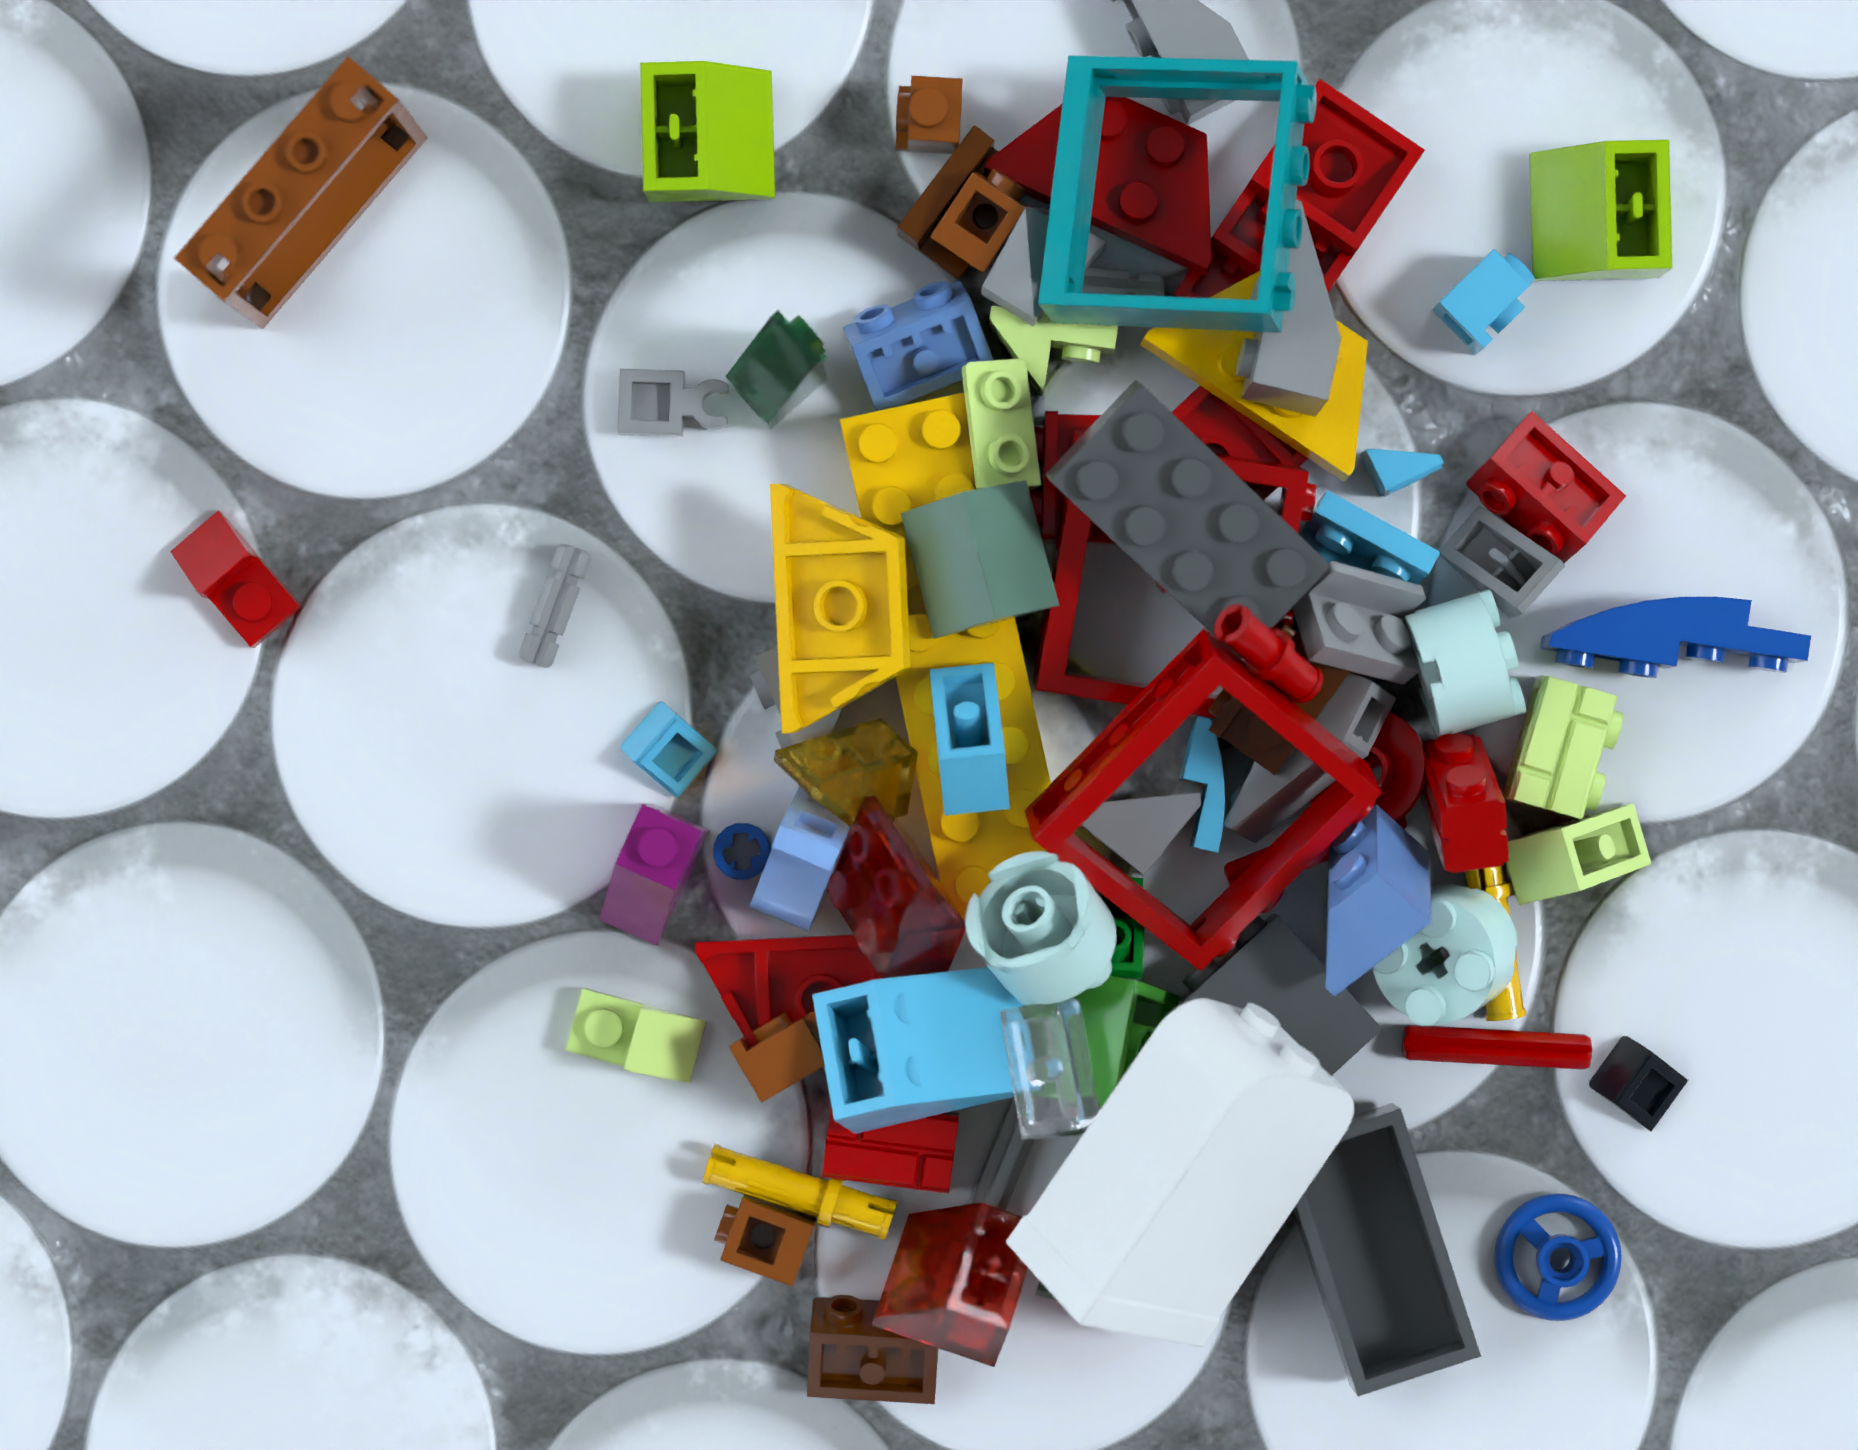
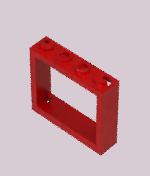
[1032,431,1316,718]
[1024,628,1382,971]

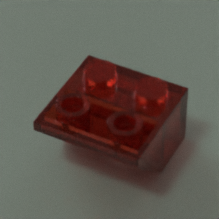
[827,795,966,979]
[872,1202,1028,1367]

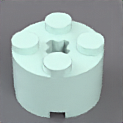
[1403,589,1526,736]
[965,851,1116,1006]
[1373,884,1518,1026]

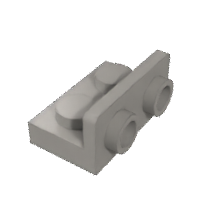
[1292,561,1426,685]

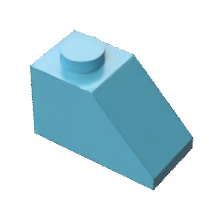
[929,663,1010,816]

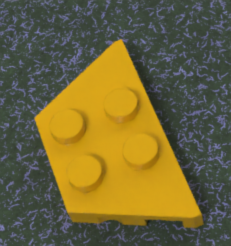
[1140,270,1368,482]
[770,484,911,734]

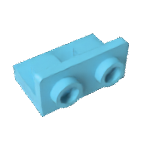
[1299,490,1440,585]

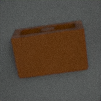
[897,125,1024,279]

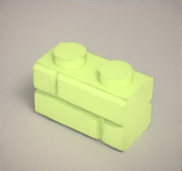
[1502,675,1623,820]

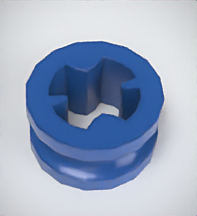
[713,823,771,880]

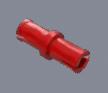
[1214,604,1323,703]

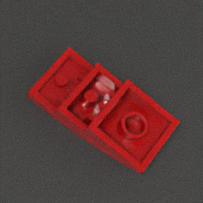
[1172,79,1425,298]

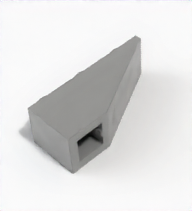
[1112,0,1249,125]
[1235,200,1341,417]
[1223,672,1396,843]

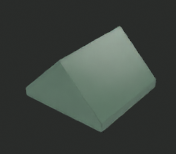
[901,480,1059,639]

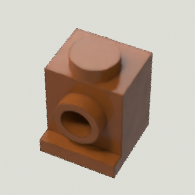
[895,75,963,154]
[930,168,1029,273]
[729,1010,825,1103]
[714,1195,817,1287]

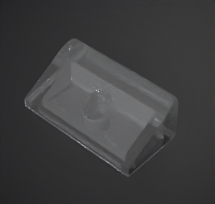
[1000,998,1099,1140]

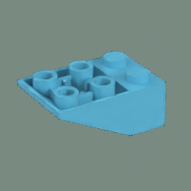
[812,967,1041,1134]

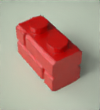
[1421,733,1509,873]
[821,1105,959,1194]

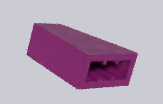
[599,804,710,946]

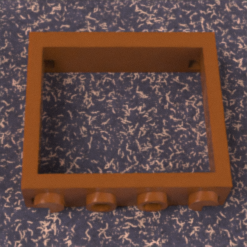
[174,56,428,329]

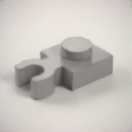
[618,369,729,437]

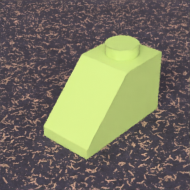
[1506,803,1651,905]

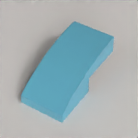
[1179,716,1225,853]

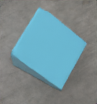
[1360,449,1444,497]
[621,701,719,798]

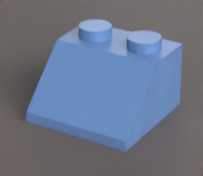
[1326,804,1431,997]

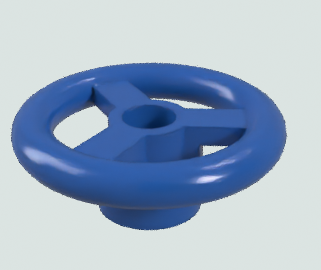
[1494,1193,1622,1321]

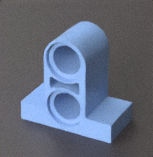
[749,776,863,931]

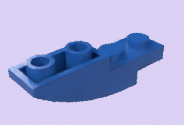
[1540,597,1812,678]

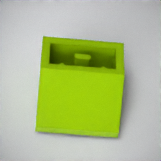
[640,61,775,203]
[1529,139,1672,281]

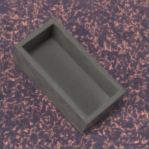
[1045,380,1331,659]
[1293,1103,1481,1396]

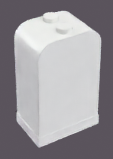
[1006,998,1354,1347]

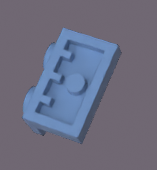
[843,281,993,411]

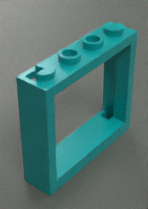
[1038,55,1316,333]

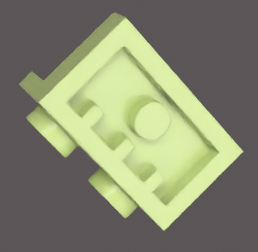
[961,358,1041,491]

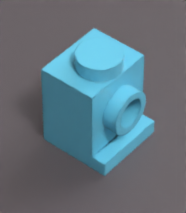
[1432,249,1535,355]

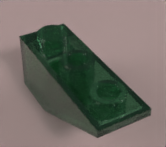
[725,310,828,430]

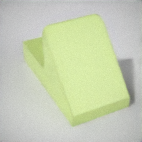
[989,306,1118,397]
[566,988,707,1083]

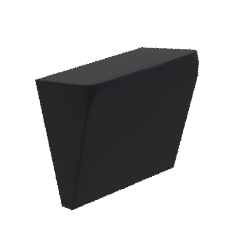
[1589,1036,1689,1132]

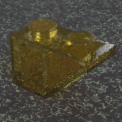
[774,718,918,831]

